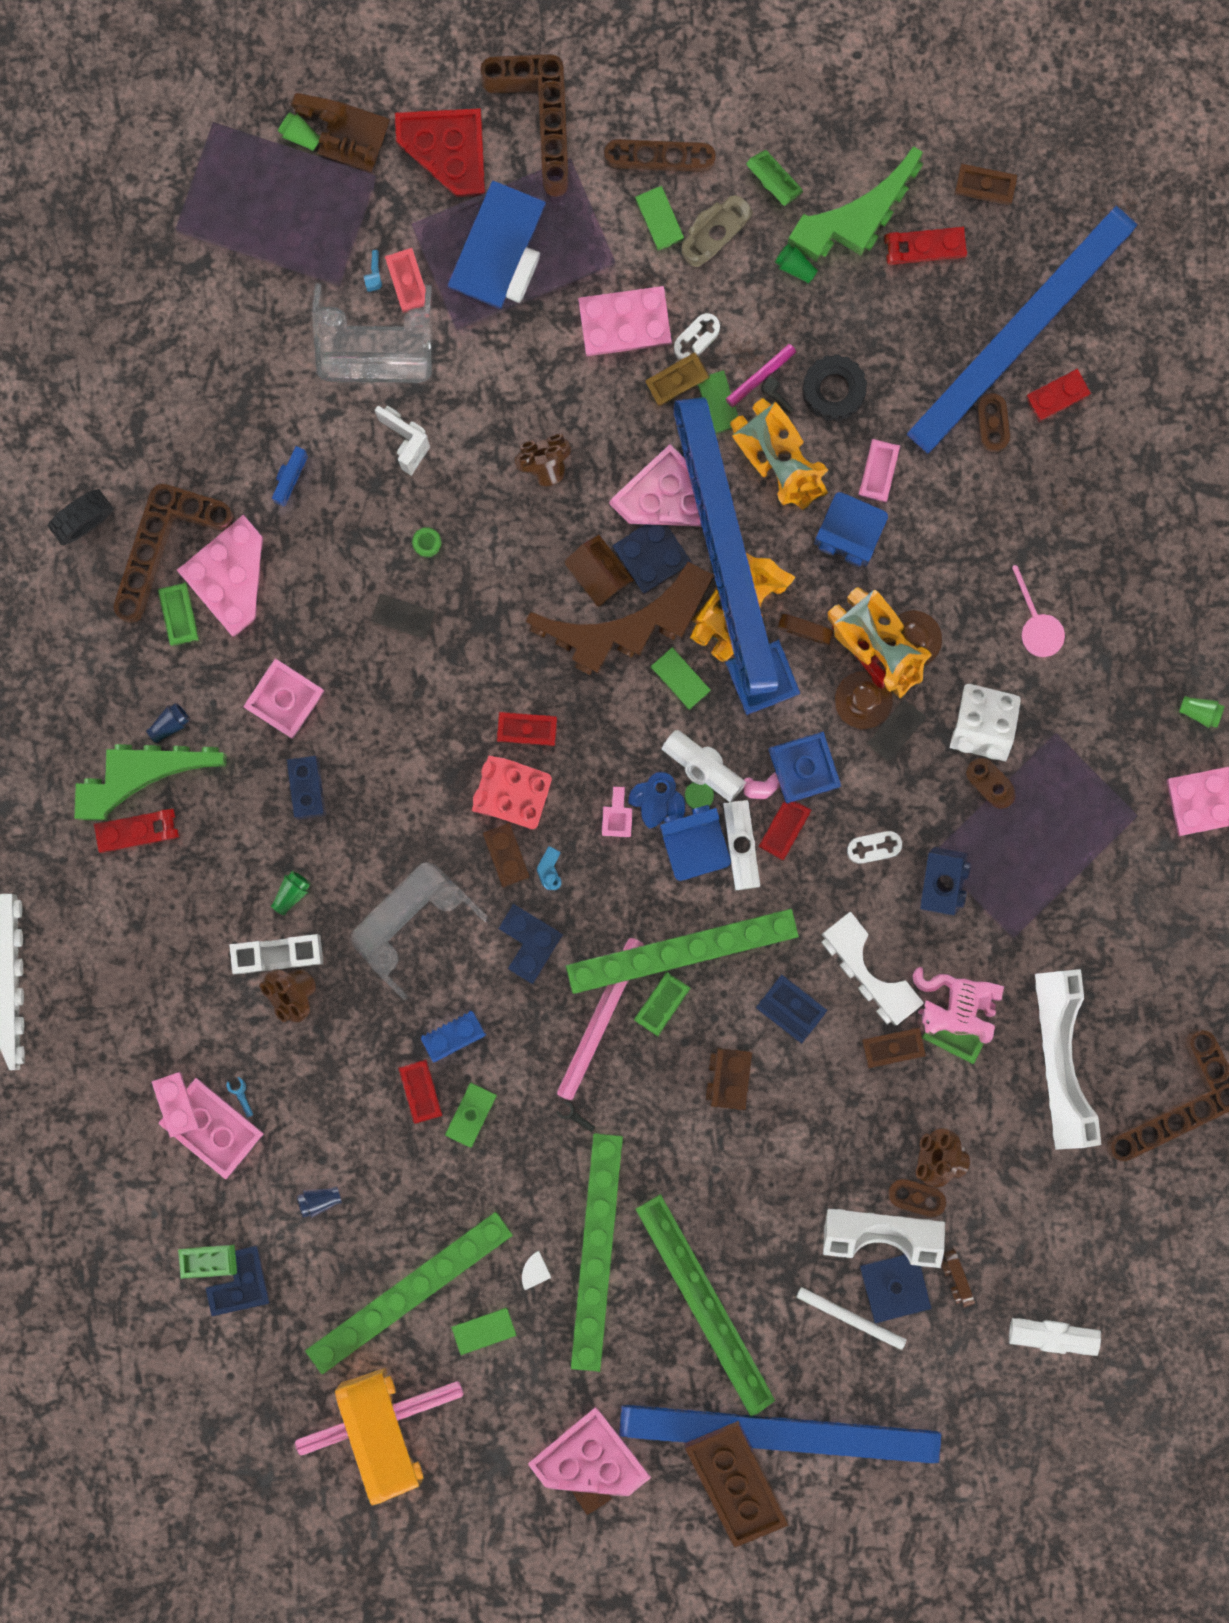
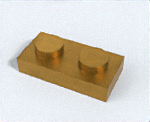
[645,352,710,406]

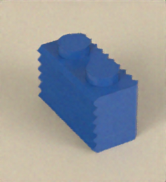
[421,1011,486,1063]

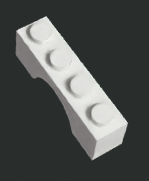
[821,912,924,1026]
[823,1209,945,1268]

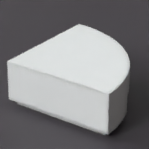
[522,1251,551,1290]

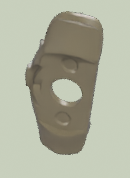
[681,195,753,267]

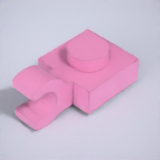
[602,787,632,837]

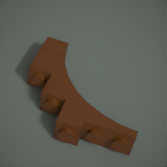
[525,562,714,675]

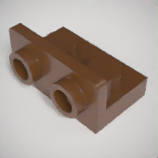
[706,1048,752,1110]

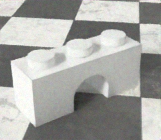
[229,934,323,975]

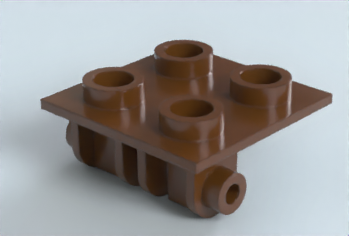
[317,100,390,173]

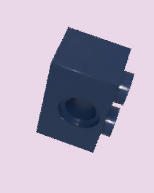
[287,756,326,820]
[920,847,971,916]

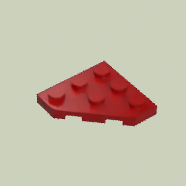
[395,108,485,197]

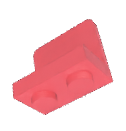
[472,756,552,829]

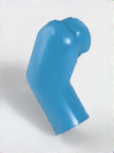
[537,846,561,890]

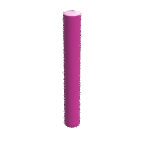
[726,344,796,407]

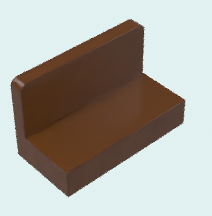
[564,535,634,607]

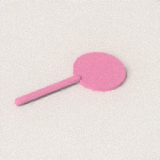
[1012,565,1065,657]

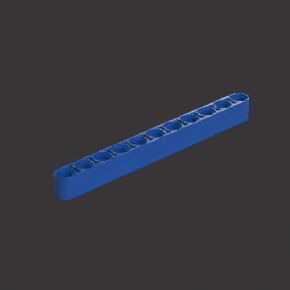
[907,205,1138,454]
[674,397,778,696]
[619,1405,942,1463]

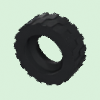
[802,354,867,421]
[47,489,114,546]

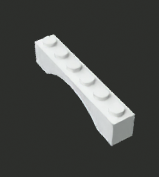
[1035,969,1101,1150]

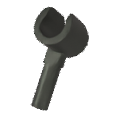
[761,377,794,414]
[557,1101,595,1133]

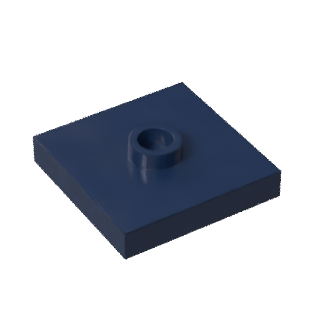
[859,1254,932,1323]

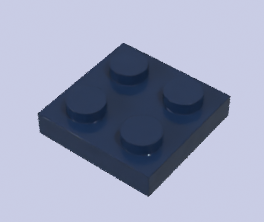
[612,524,692,595]

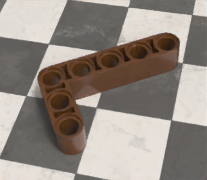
[480,54,569,197]
[113,484,234,623]
[1107,1030,1229,1161]

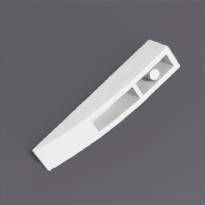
[0,894,25,1070]

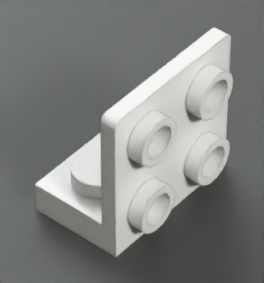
[375,406,430,476]

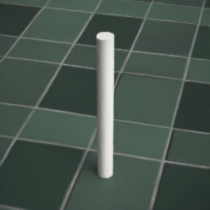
[796,1287,907,1350]

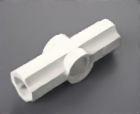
[662,730,746,802]
[723,800,760,891]
[1009,1318,1101,1356]

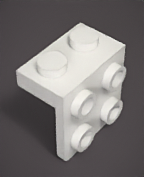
[950,684,1021,762]

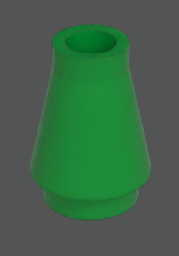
[774,244,818,284]
[271,871,311,916]

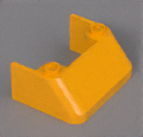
[335,1368,424,1506]

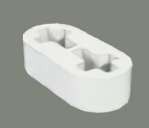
[506,247,540,303]
[674,313,720,360]
[847,831,902,864]

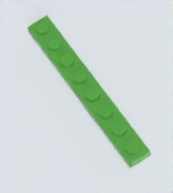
[565,909,799,994]
[571,1133,623,1372]
[636,1194,775,1416]
[305,1211,513,1374]

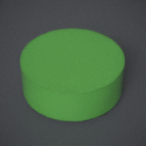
[412,527,442,557]
[685,782,714,809]

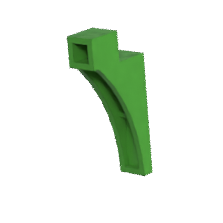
[788,146,924,262]
[74,744,227,821]

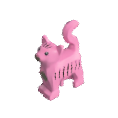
[913,967,1004,1044]

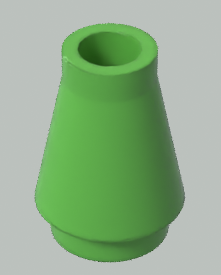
[278,112,320,151]
[1179,696,1225,728]

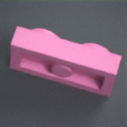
[152,1072,200,1137]

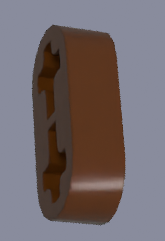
[777,614,834,645]

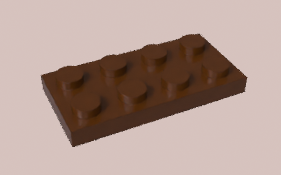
[685,1421,788,1548]

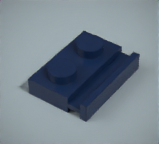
[756,974,828,1044]

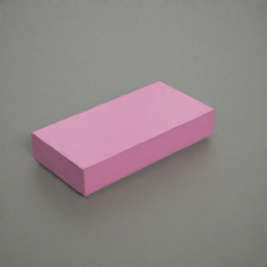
[858,439,900,503]

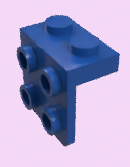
[814,492,888,567]
[660,805,731,881]

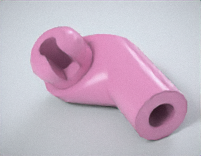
[742,772,780,799]

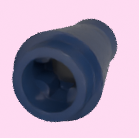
[146,703,190,744]
[296,1186,342,1218]

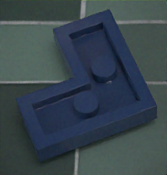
[498,904,563,984]
[206,1245,270,1316]

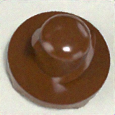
[514,433,571,487]
[885,610,942,666]
[834,671,893,729]
[259,969,316,1023]
[915,1128,970,1187]

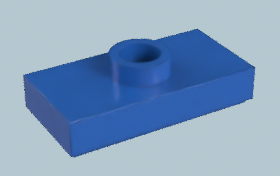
[272,446,308,507]

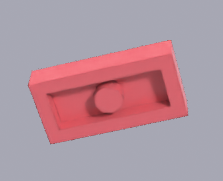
[385,248,430,313]

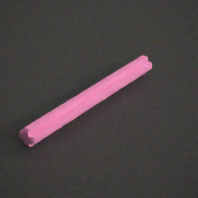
[557,938,644,1100]
[295,1381,463,1455]

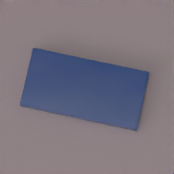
[448,180,546,309]

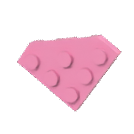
[609,444,702,527]
[177,515,263,637]
[528,1407,651,1496]

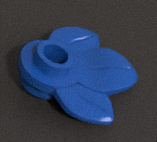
[628,772,685,828]

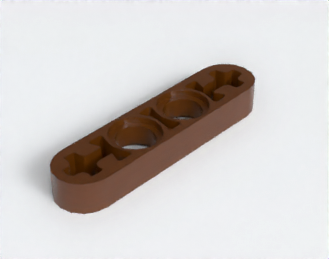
[604,139,716,172]

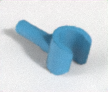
[364,250,382,292]
[226,1077,253,1118]

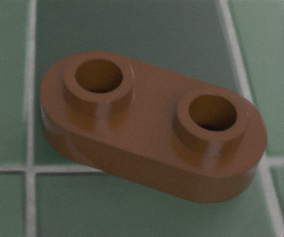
[291,93,347,124]
[977,393,1010,452]
[966,758,1016,809]
[888,1179,946,1217]
[941,1248,975,1308]

